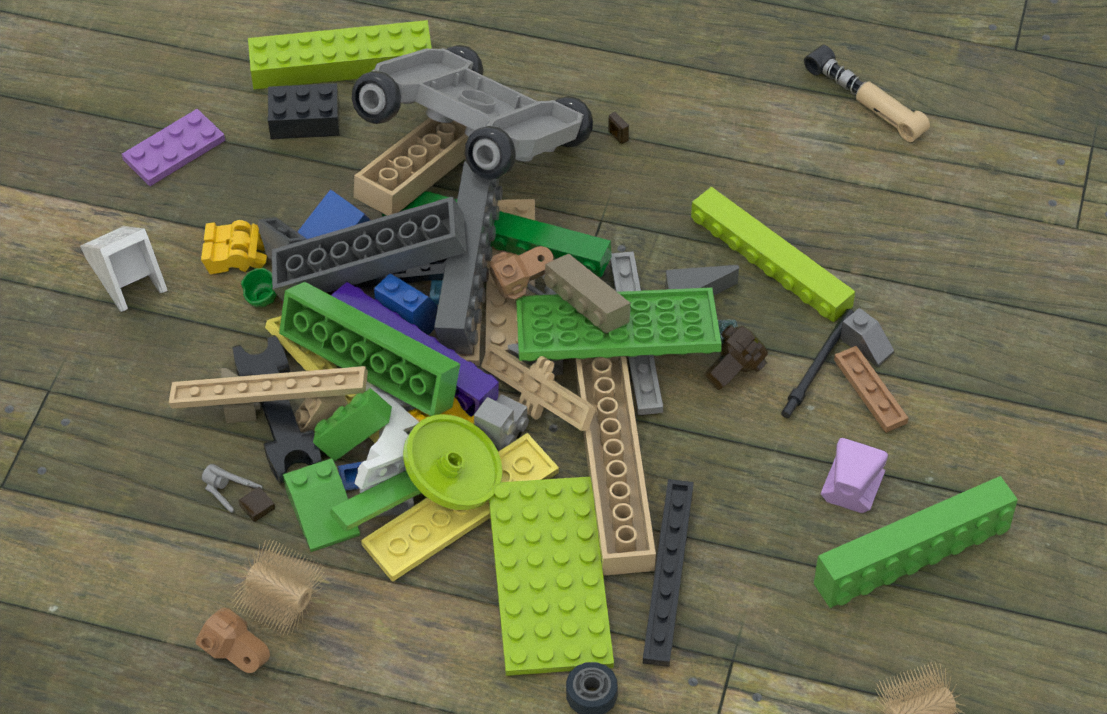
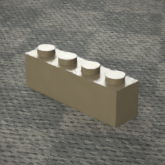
[544,254,631,333]

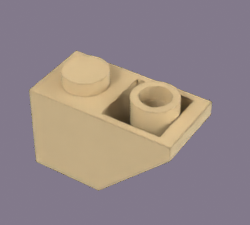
[294,395,348,432]

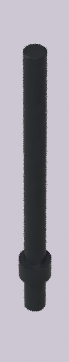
[781,309,854,418]

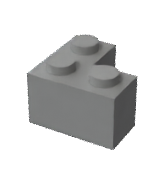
[474,394,529,452]

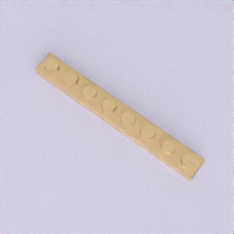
[169,366,368,409]

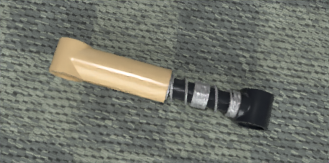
[804,45,930,142]

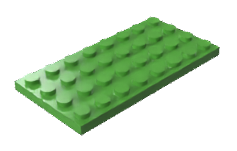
[516,288,721,361]

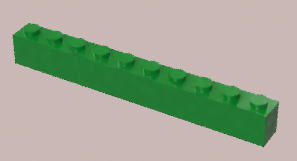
[381,191,612,277]

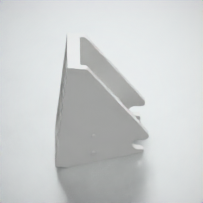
[80,226,168,312]

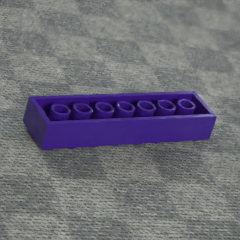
[331,282,499,417]

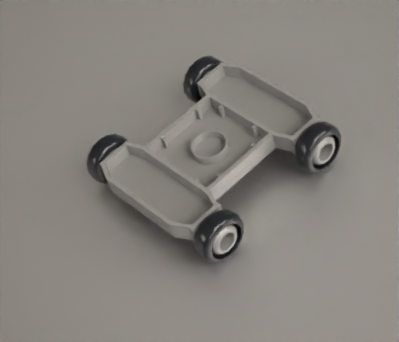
[351,45,593,180]

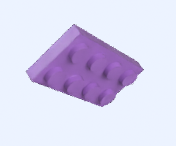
[122,109,225,186]

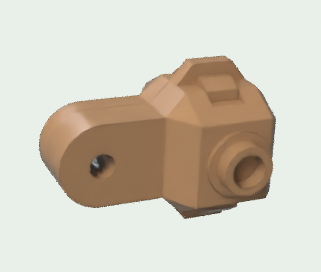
[489,246,553,300]
[196,608,270,673]

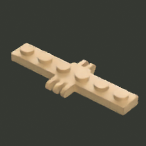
[481,344,596,431]

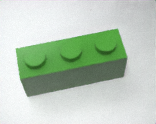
[313,388,392,461]

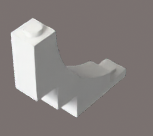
[355,382,419,489]

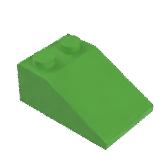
[283,458,360,552]

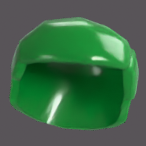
[241,268,277,307]

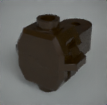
[704,325,768,390]

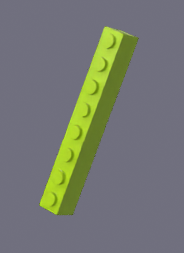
[691,187,855,323]

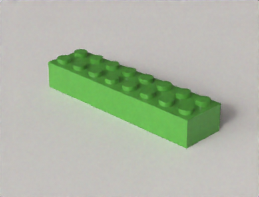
[279,282,460,416]
[814,476,1018,608]

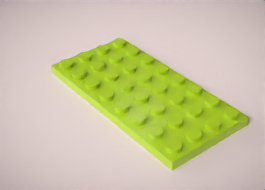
[488,477,614,676]

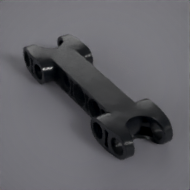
[232,335,321,484]

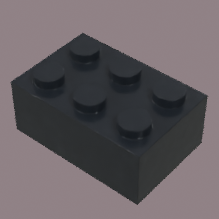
[268,83,340,139]

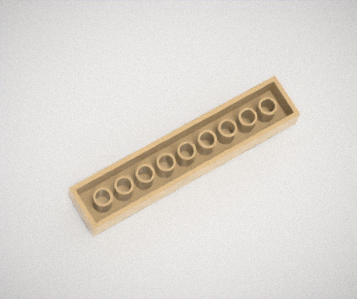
[574,356,656,576]

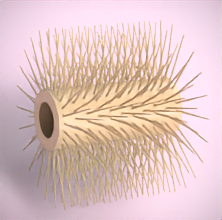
[232,540,324,635]
[875,662,965,714]

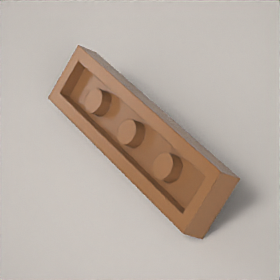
[834,346,908,433]

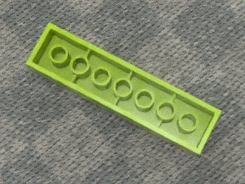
[248,20,432,90]

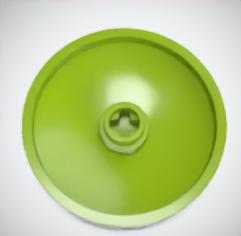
[403,414,502,510]

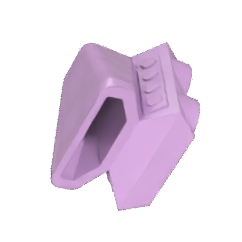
[821,438,888,513]

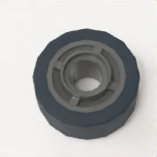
[566,662,618,714]

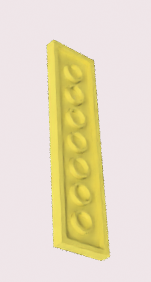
[361,433,559,582]

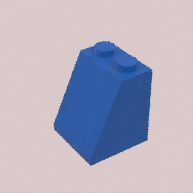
[298,189,371,239]
[374,273,438,336]

